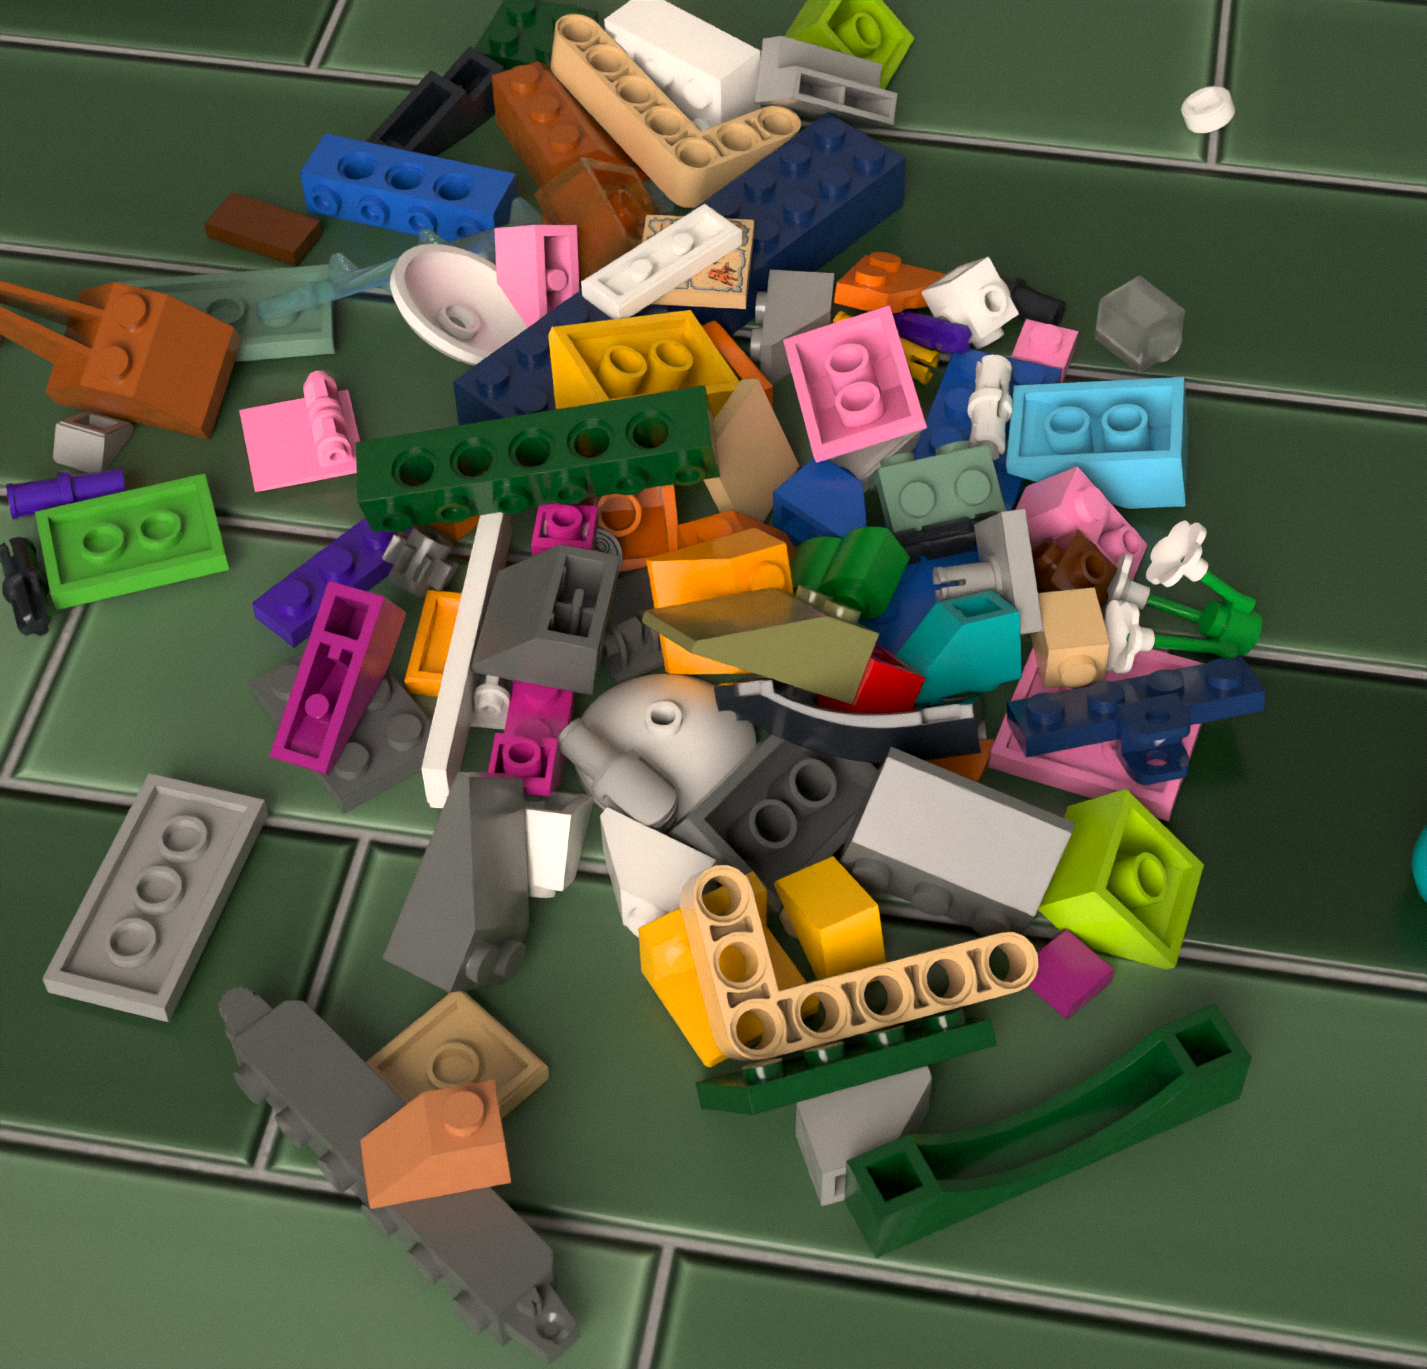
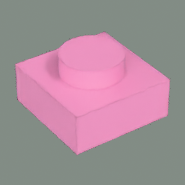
[1011,319,1079,383]

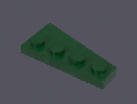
[695,1008,997,1115]

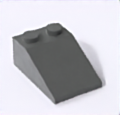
[382,772,530,993]

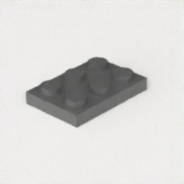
[249,652,432,814]

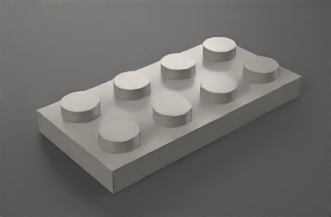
[42,773,268,1022]

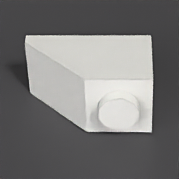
[600,807,717,938]

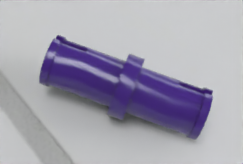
[6,467,126,520]

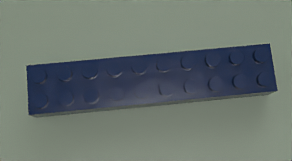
[453,112,906,467]

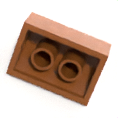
[492,61,648,213]

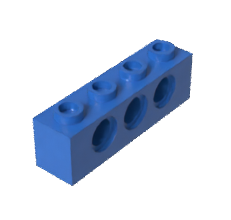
[300,133,520,253]

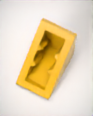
[773,856,886,985]

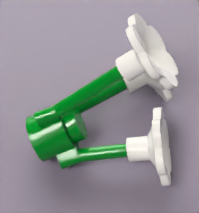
[1101,520,1262,674]

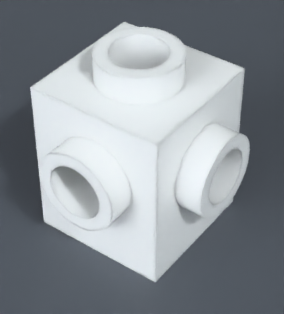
[921,257,1019,349]

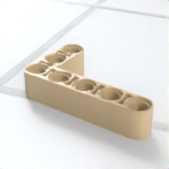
[550,14,801,208]
[680,865,1039,1061]

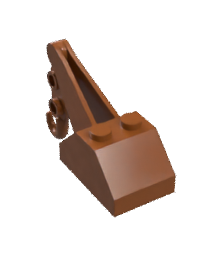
[0,281,242,440]

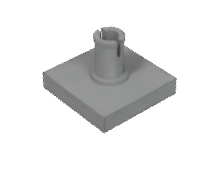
[932,509,1043,637]

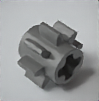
[381,525,459,597]

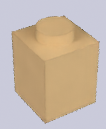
[1030,588,1110,688]

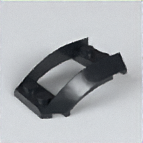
[714,676,987,763]

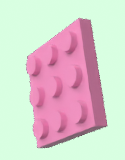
[988,648,1204,821]

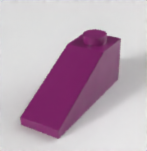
[269,581,406,775]

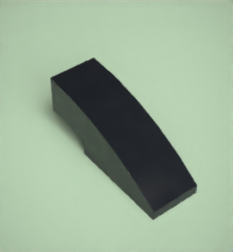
[366,47,506,156]

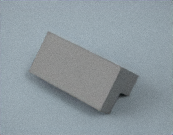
[755,36,898,129]

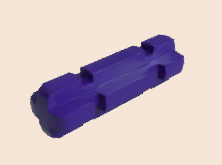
[892,310,972,355]

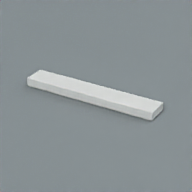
[422,512,512,808]

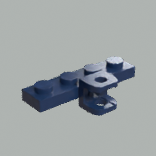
[1007,657,1265,785]

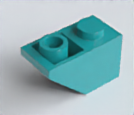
[896,589,1022,705]

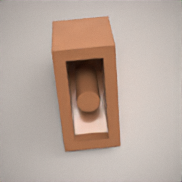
[360,1079,511,1209]

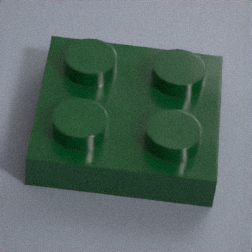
[474,0,598,71]

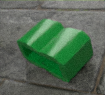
[789,527,910,621]

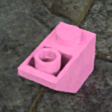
[1015,466,1148,581]

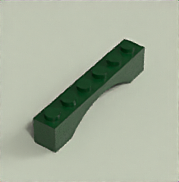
[844,1003,1252,1258]

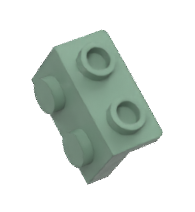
[868,441,1006,534]

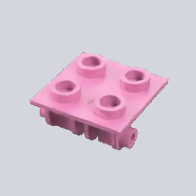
[239,371,360,492]

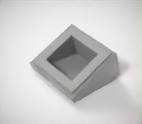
[53,410,134,473]

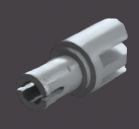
[558,718,678,835]

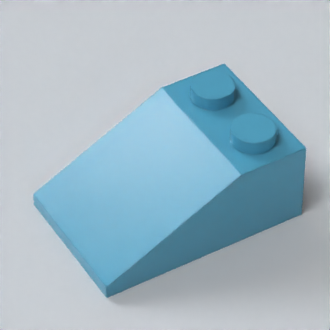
[1006,377,1189,509]

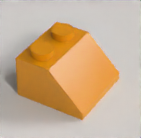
[646,528,794,675]

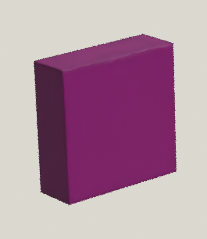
[1028,929,1114,1020]

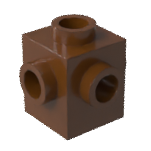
[1031,530,1117,609]

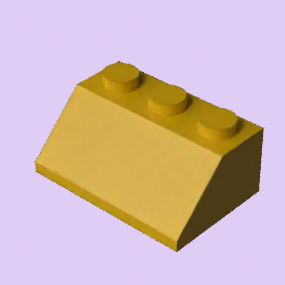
[548,310,740,455]

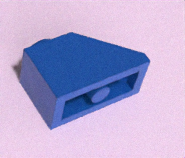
[773,458,867,547]

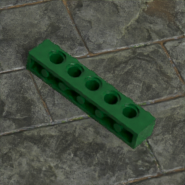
[355,385,720,533]

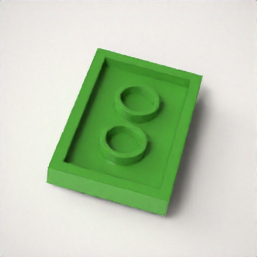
[35,473,229,610]

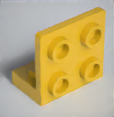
[638,871,819,1067]

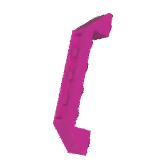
[488,503,598,796]

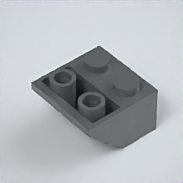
[471,544,620,695]

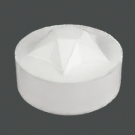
[1181,86,1235,133]

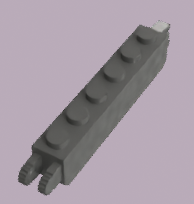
[218,985,580,1365]

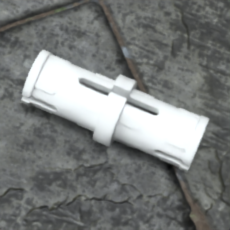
[967,355,1013,460]

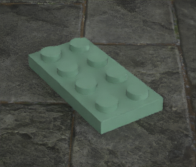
[117,264,335,362]

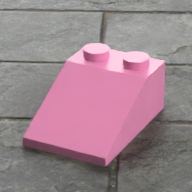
[783,305,927,463]

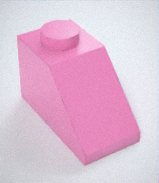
[494,225,580,327]

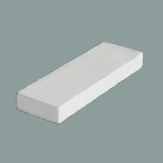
[581,204,742,319]

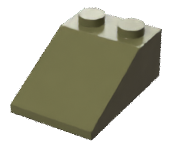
[641,585,879,704]

